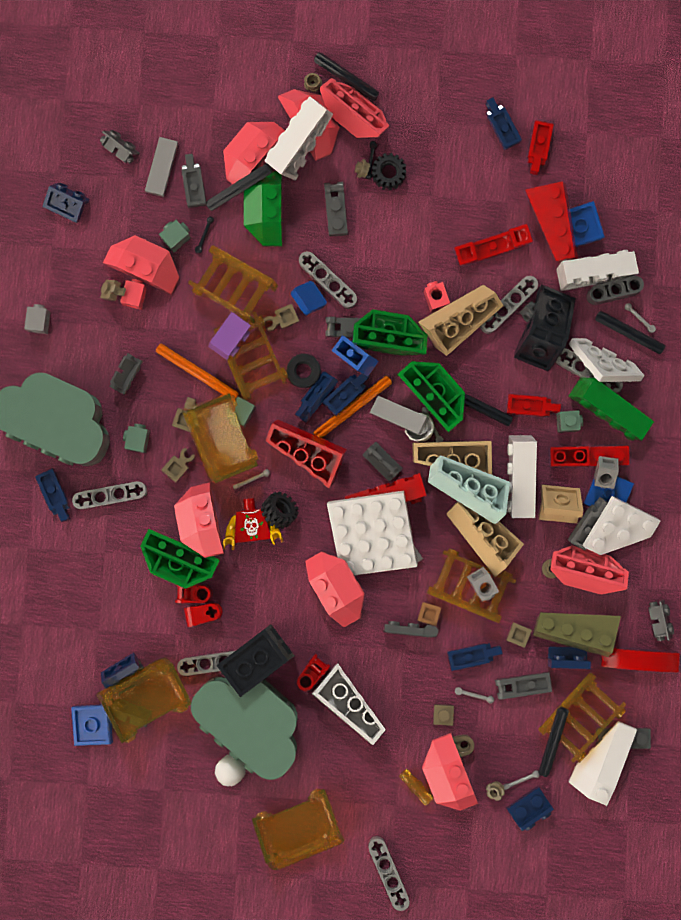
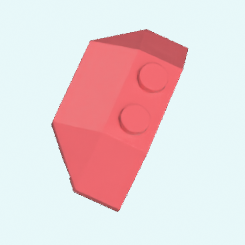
[320,78,389,138]
[278,89,340,161]
[223,122,285,184]
[103,235,179,295]
[174,482,224,558]
[550,545,629,595]
[305,551,365,627]
[422,733,478,811]

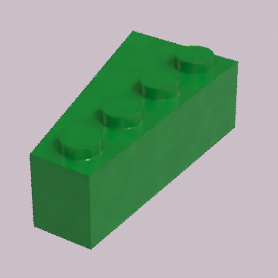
[568,377,654,441]

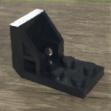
[513,284,576,371]
[216,624,295,697]

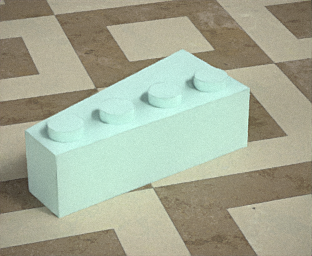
[428,455,510,524]

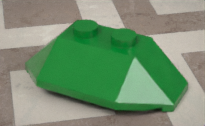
[244,171,282,247]
[352,309,428,355]
[398,361,465,432]
[140,529,220,589]

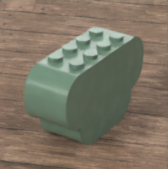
[0,373,110,466]
[191,677,298,780]

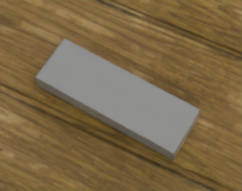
[145,137,178,197]
[370,396,429,435]

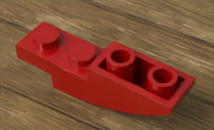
[550,446,630,467]

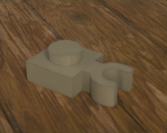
[263,304,299,332]
[161,448,195,483]

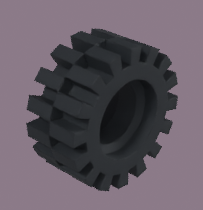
[372,153,406,190]
[261,492,299,529]

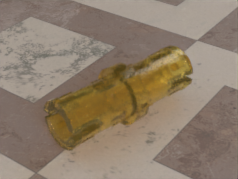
[398,768,434,806]

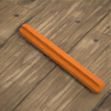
[156,343,239,401]
[313,376,392,438]

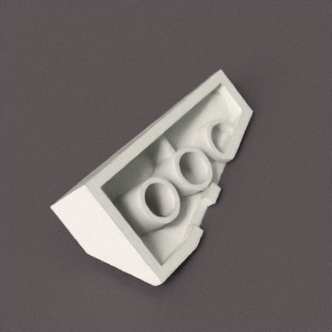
[569,721,637,806]

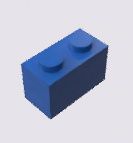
[332,335,379,377]

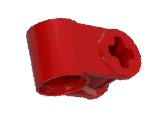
[175,585,213,603]
[184,603,223,627]
[297,653,331,691]

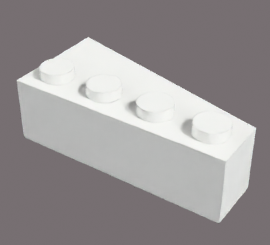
[265,96,333,181]

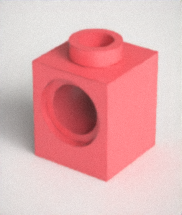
[120,279,147,310]
[424,281,450,313]

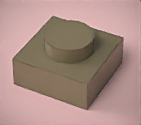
[506,622,532,648]
[433,704,454,726]

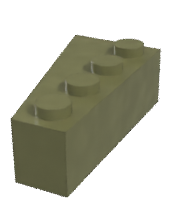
[532,613,621,657]

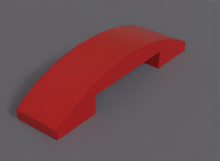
[454,224,533,266]
[601,648,680,673]

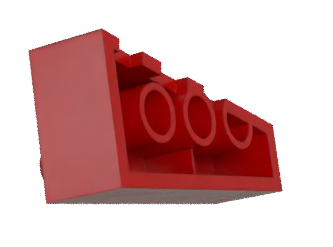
[525,181,578,263]
[266,419,347,488]
[345,473,427,505]

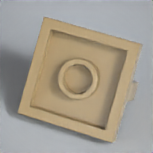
[539,485,583,523]

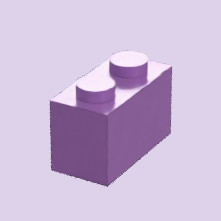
[208,312,251,360]

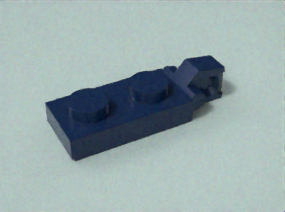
[485,97,522,151]
[295,372,338,423]
[322,374,370,416]
[35,468,70,522]
[447,643,503,671]

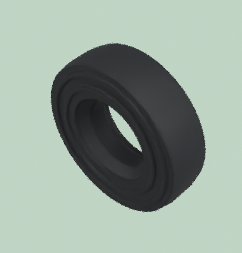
[286,354,321,388]

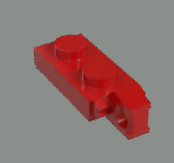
[527,120,554,175]
[506,394,561,417]

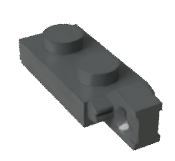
[181,154,206,208]
[568,497,608,550]

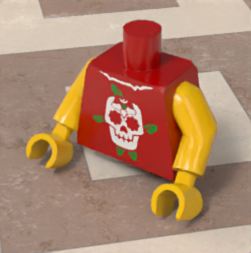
[223,498,283,550]

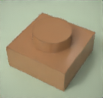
[417,602,441,626]

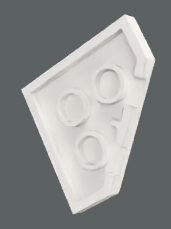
[569,338,645,382]
[583,496,660,555]

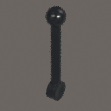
[365,141,377,180]
[195,216,214,254]

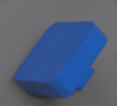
[291,281,327,315]

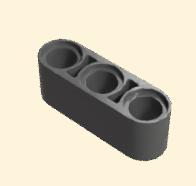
[586,276,644,305]

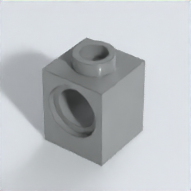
[24,304,50,334]
[594,456,619,489]
[467,567,499,602]

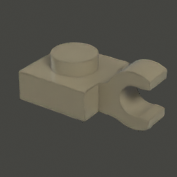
[100,280,126,301]
[172,397,197,432]

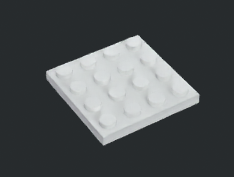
[327,491,418,575]

